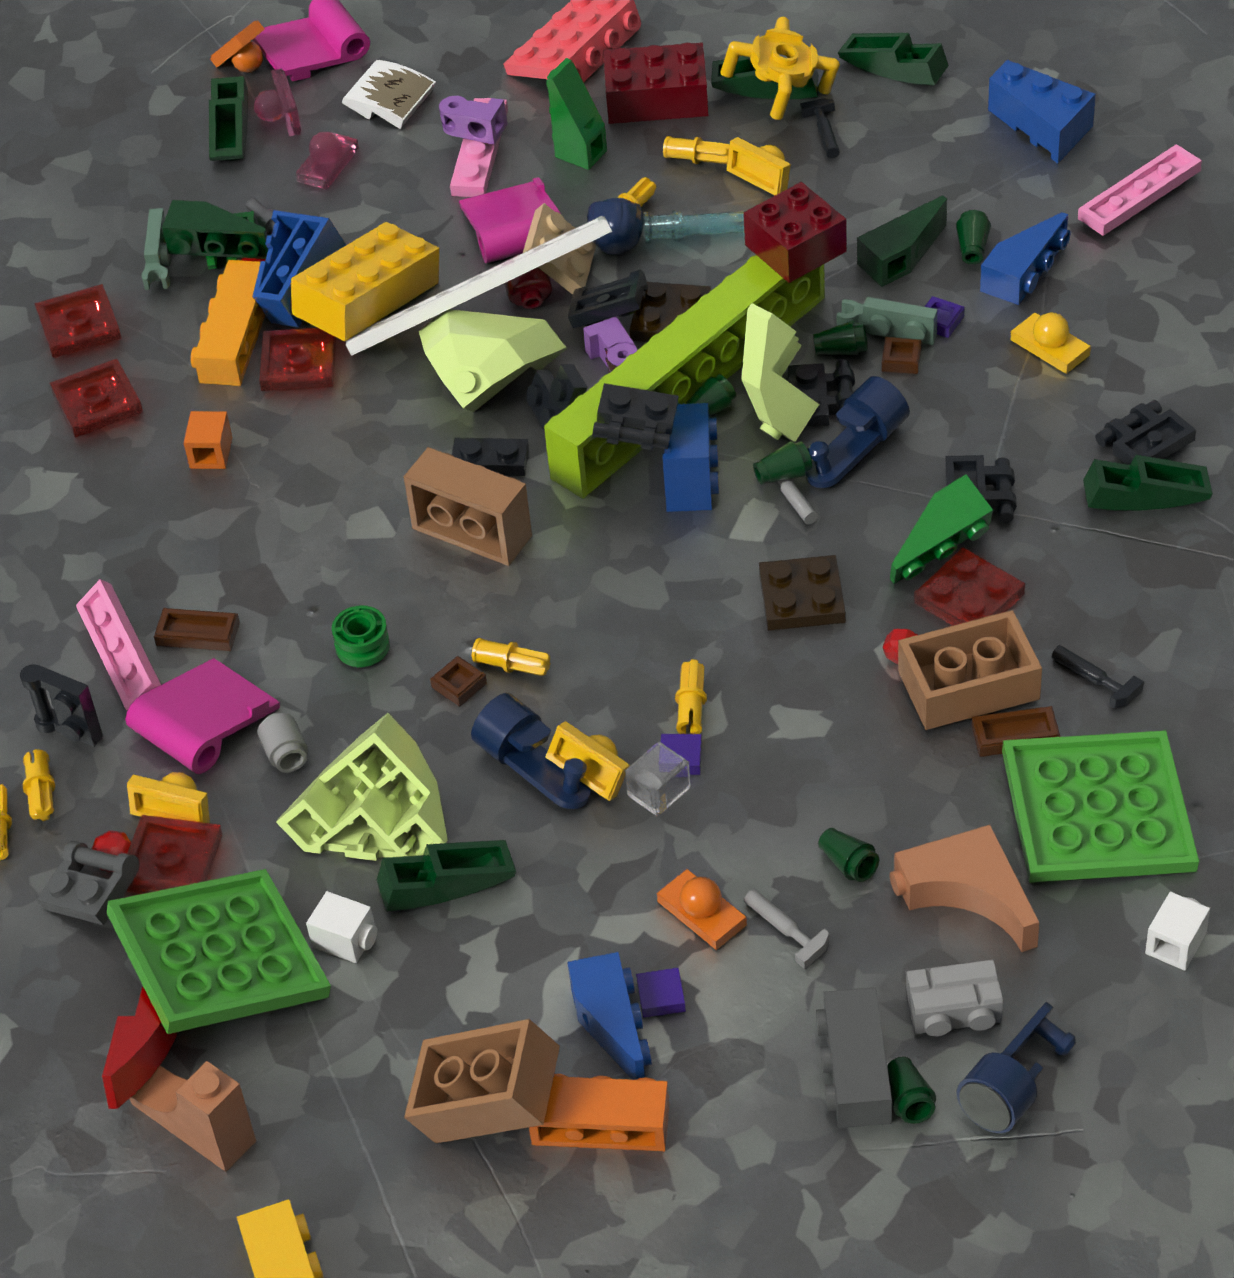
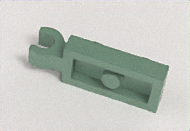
[141,208,171,290]
[836,297,937,345]

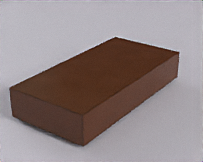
[154,608,240,651]
[972,706,1061,757]

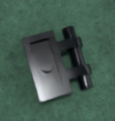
[788,359,855,427]
[592,383,679,451]
[1095,400,1196,465]
[945,455,1017,523]

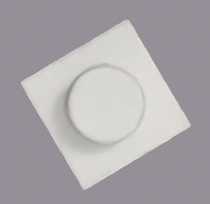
[306,891,377,964]
[1145,892,1210,971]

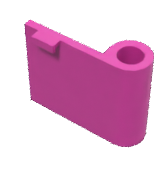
[253,0,370,82]
[459,177,561,264]
[125,658,280,774]

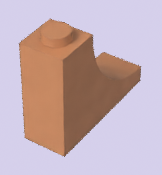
[890,825,1039,952]
[130,1061,256,1172]

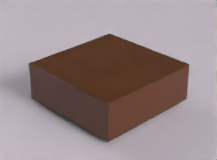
[882,337,922,374]
[430,656,487,707]

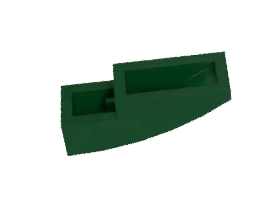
[838,33,949,85]
[711,56,819,100]
[209,76,248,161]
[1083,455,1213,511]
[376,840,516,912]

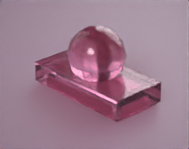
[254,68,301,137]
[296,132,359,190]

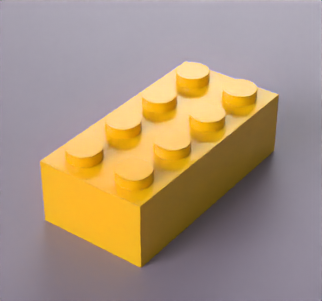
[291,222,440,341]

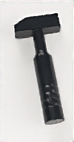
[800,98,840,158]
[1051,645,1144,709]

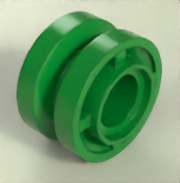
[332,605,390,667]

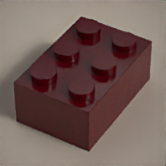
[603,42,709,124]

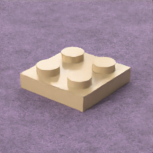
[523,203,596,294]

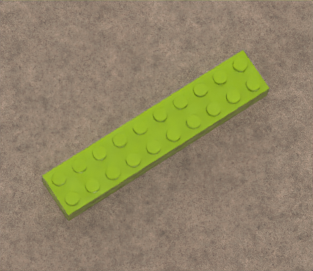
[544,255,825,499]

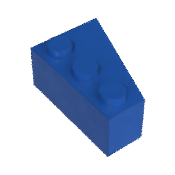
[988,60,1096,164]
[252,210,346,327]
[663,403,719,512]

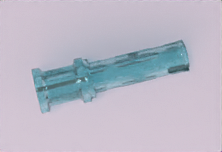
[643,210,747,244]

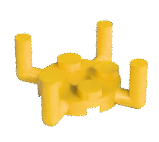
[721,16,840,120]

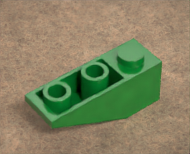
[546,58,607,170]
[890,474,993,584]

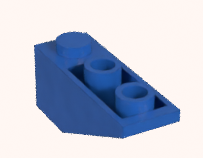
[980,212,1071,305]
[567,952,652,1080]

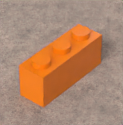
[529,1074,670,1151]

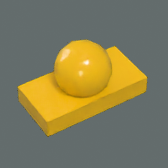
[726,137,791,196]
[1010,312,1091,374]
[545,721,630,801]
[127,772,210,833]

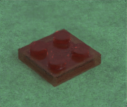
[34,284,122,358]
[259,328,336,391]
[49,358,144,438]
[914,548,1025,626]
[126,815,223,893]

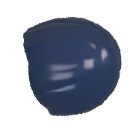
[587,198,644,255]

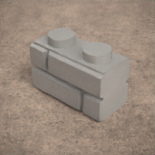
[906,959,1003,1037]

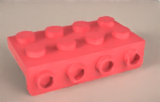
[503,0,641,83]

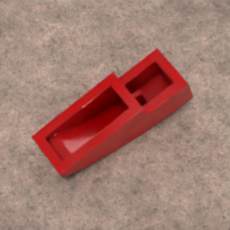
[102,987,178,1109]

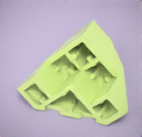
[742,303,819,442]
[418,309,568,412]
[276,713,448,861]

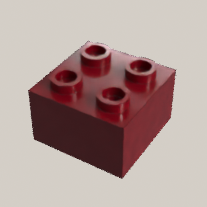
[744,181,847,283]

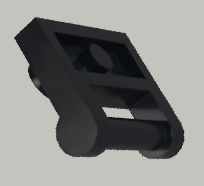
[568,269,648,329]
[20,664,103,747]

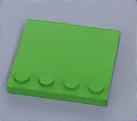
[1002,730,1199,883]
[106,869,331,1034]

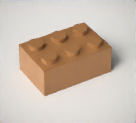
[404,447,532,566]
[898,610,1042,730]
[404,1019,560,1143]

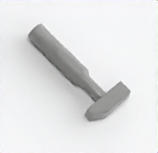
[755,476,818,524]
[744,889,830,969]

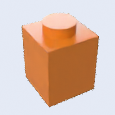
[184,411,233,469]

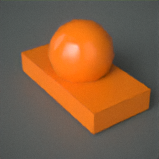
[210,20,265,73]
[657,869,747,950]

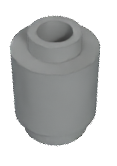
[257,713,308,773]

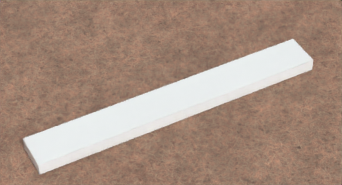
[346,216,612,356]

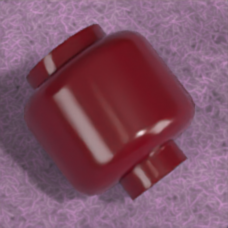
[504,255,552,309]

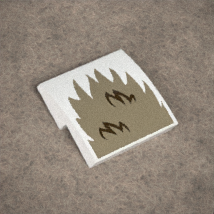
[342,60,436,129]

